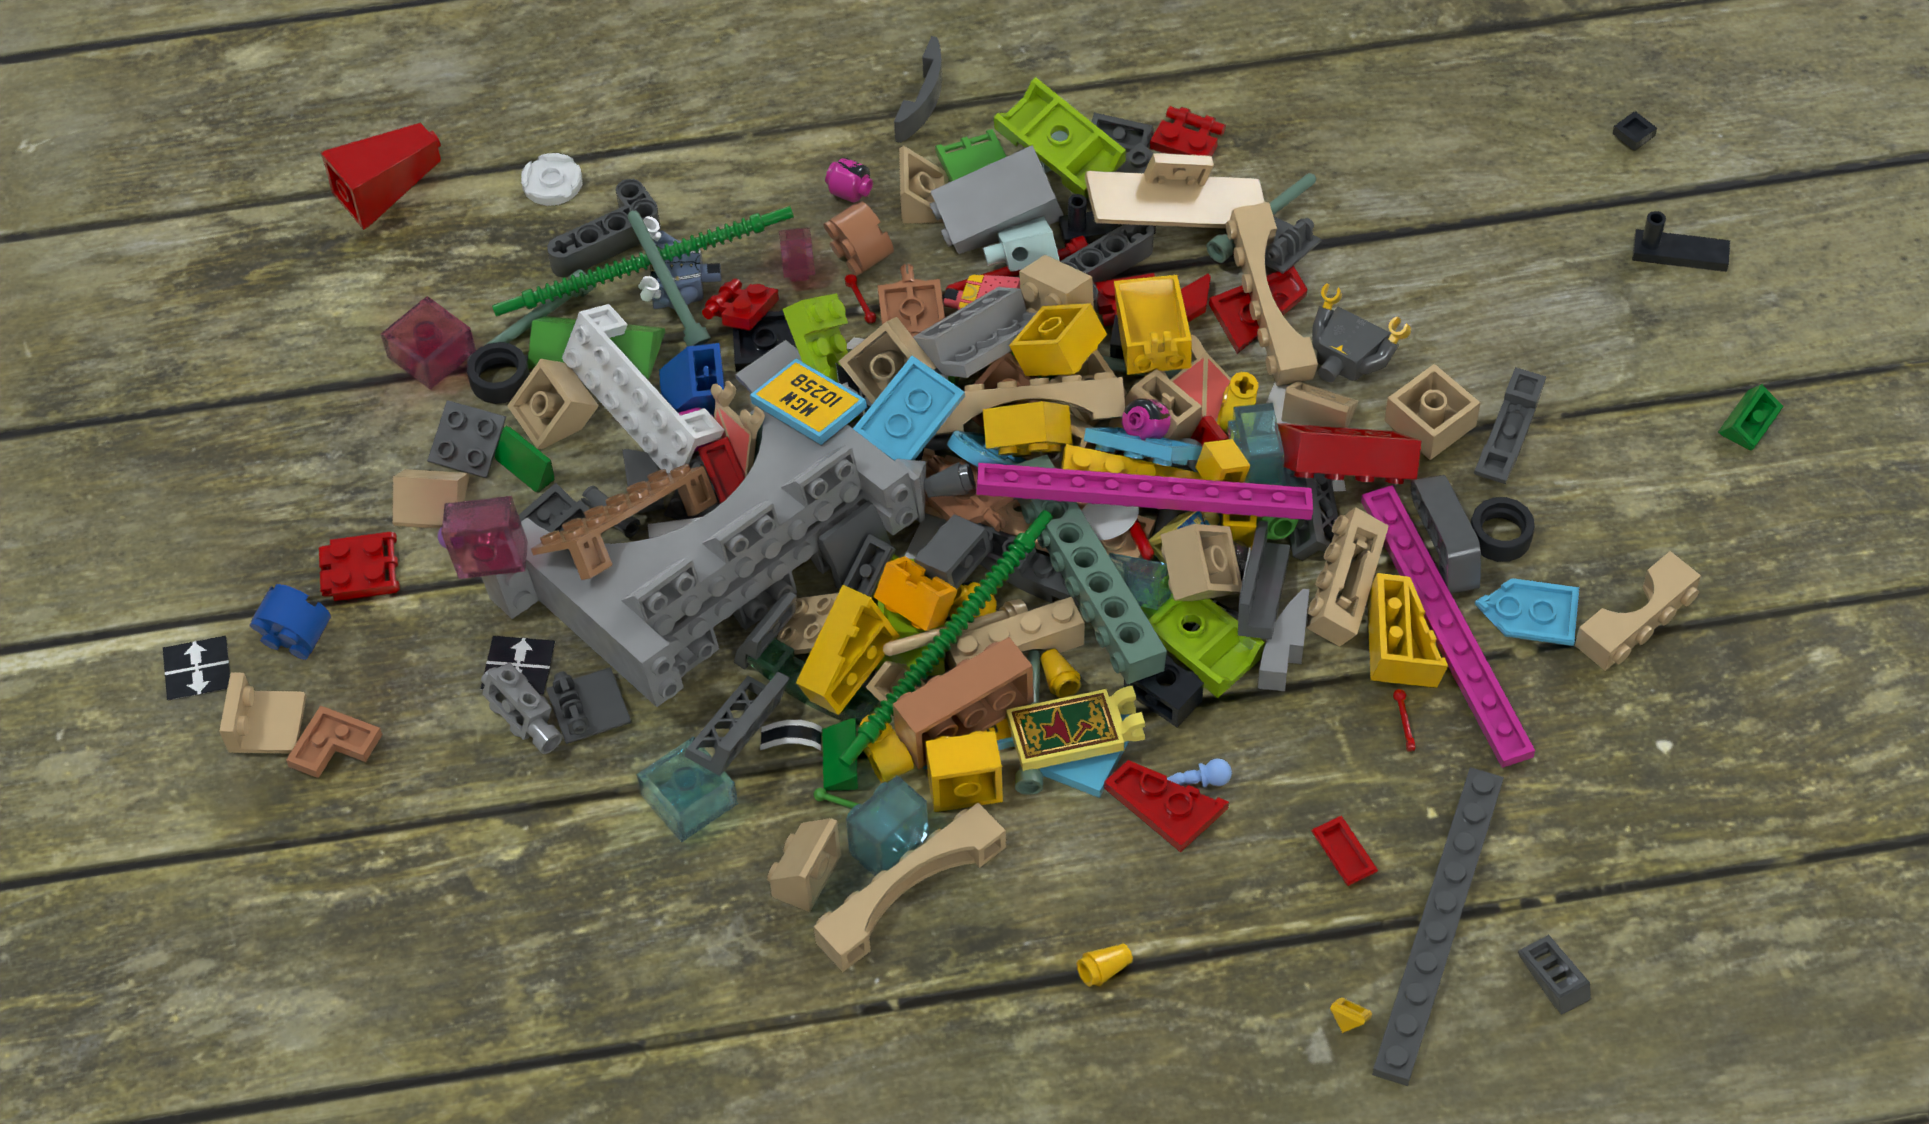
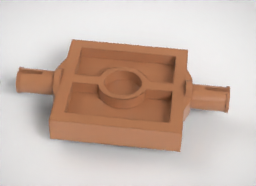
[878,264,945,337]
[925,455,1014,532]

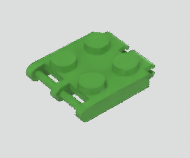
[935,129,1007,182]

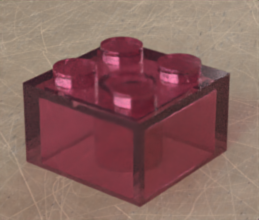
[381,296,476,390]
[441,496,528,579]

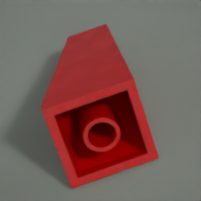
[321,122,441,230]

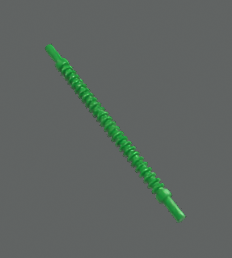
[492,206,794,317]
[838,510,1053,768]

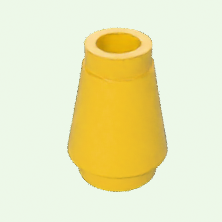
[1040,649,1081,698]
[1077,943,1133,986]

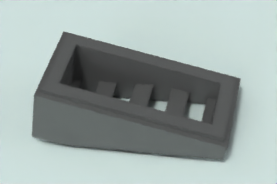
[1518,935,1591,1014]

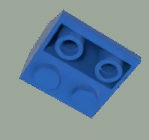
[659,343,725,417]

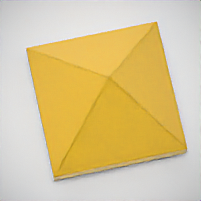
[1330,997,1373,1033]

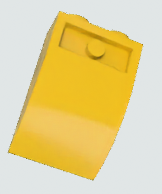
[1114,275,1192,375]

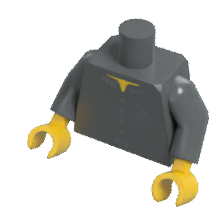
[1312,283,1411,382]

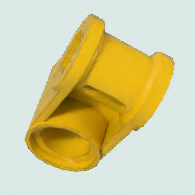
[1217,372,1258,438]
[860,714,914,784]

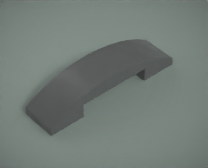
[894,36,942,143]
[1474,367,1546,484]

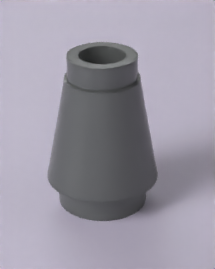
[924,462,975,498]

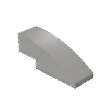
[1258,589,1310,691]

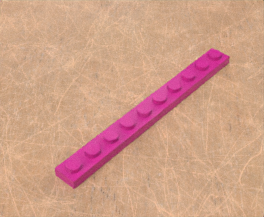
[976,463,1313,520]
[1361,485,1535,768]

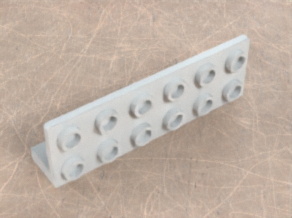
[562,304,724,473]

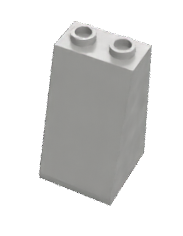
[930,145,1064,254]

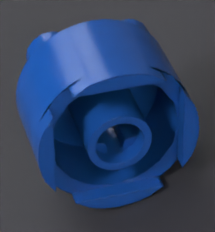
[250,584,331,660]

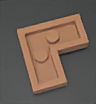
[286,705,382,778]

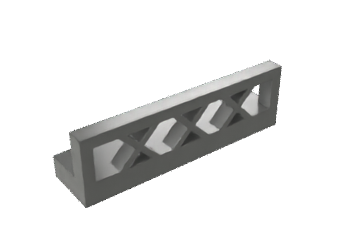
[1275,448,1338,561]
[1238,521,1290,639]
[684,672,790,776]

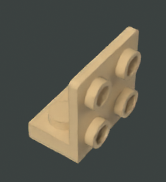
[772,593,838,657]
[219,672,306,754]

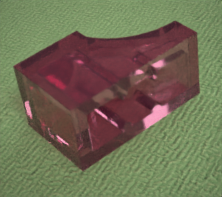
[779,227,815,282]

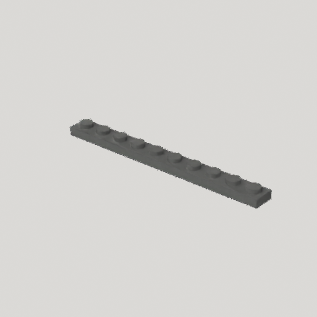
[1372,767,1504,1086]

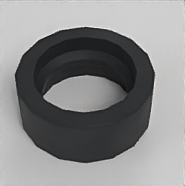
[467,342,529,404]
[1471,497,1535,562]

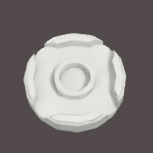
[521,153,582,206]

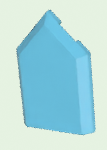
[1475,578,1579,646]

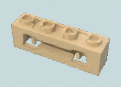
[1306,507,1389,647]

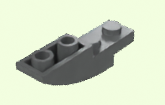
[978,523,1080,607]

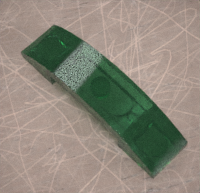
[747,638,880,726]

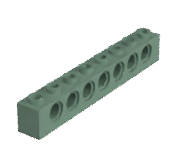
[1013,454,1167,684]

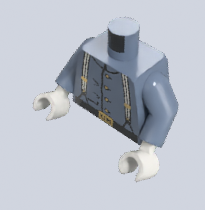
[638,216,721,309]

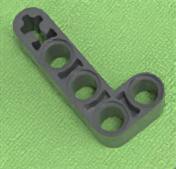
[547,179,661,277]
[1060,224,1154,314]
[1410,475,1481,593]

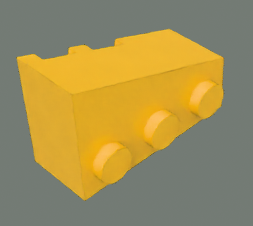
[1367,573,1448,688]
[796,585,900,715]

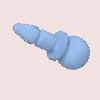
[1167,758,1232,788]

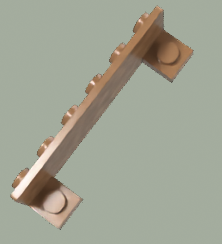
[531,464,717,580]

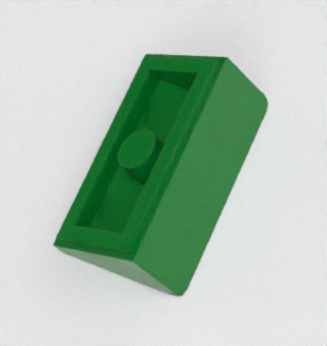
[1718,384,1784,451]
[495,426,555,493]
[822,718,858,791]

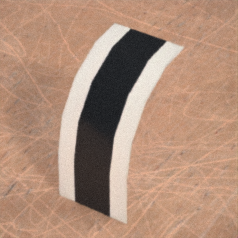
[760,720,822,751]

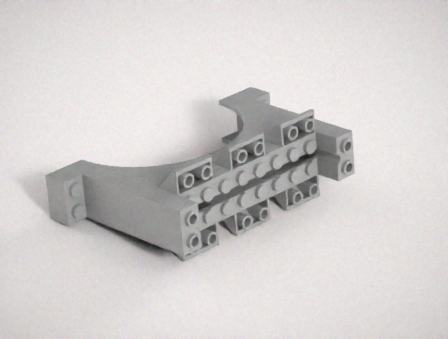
[473,340,918,707]

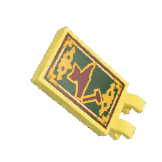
[1006,686,1145,771]

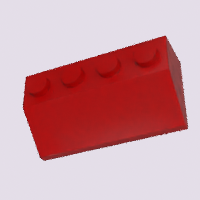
[1274,423,1422,484]

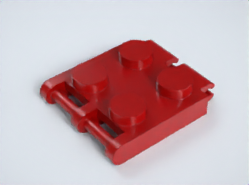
[319,532,400,601]

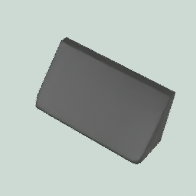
[1092,112,1154,152]
[622,449,665,514]
[843,534,896,598]

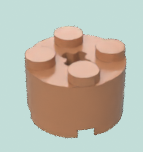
[824,201,894,277]

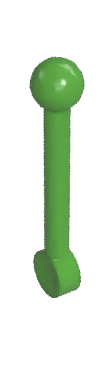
[813,788,882,821]

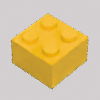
[1009,303,1107,377]
[983,401,1073,457]
[926,731,1003,812]

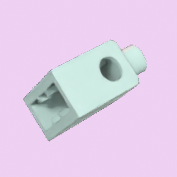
[983,216,1060,271]

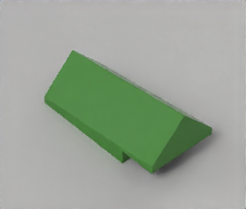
[527,316,665,381]

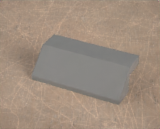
[913,287,1036,378]

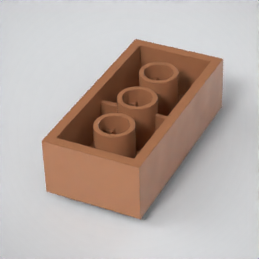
[893,637,1034,769]

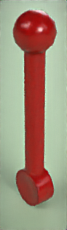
[845,274,877,324]
[1393,689,1415,752]

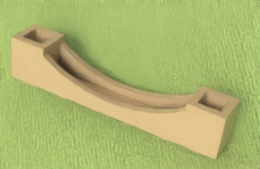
[1226,202,1318,386]
[935,372,1125,435]
[814,803,1006,972]

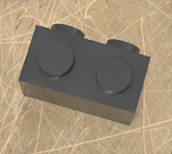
[914,514,991,589]

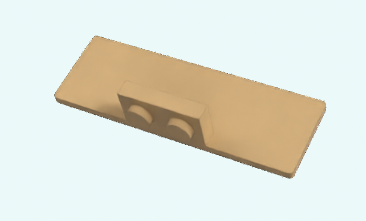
[1084,153,1265,228]

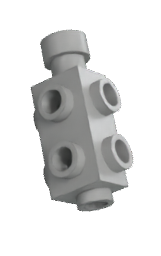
[481,662,563,754]

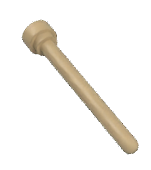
[883,599,1028,656]

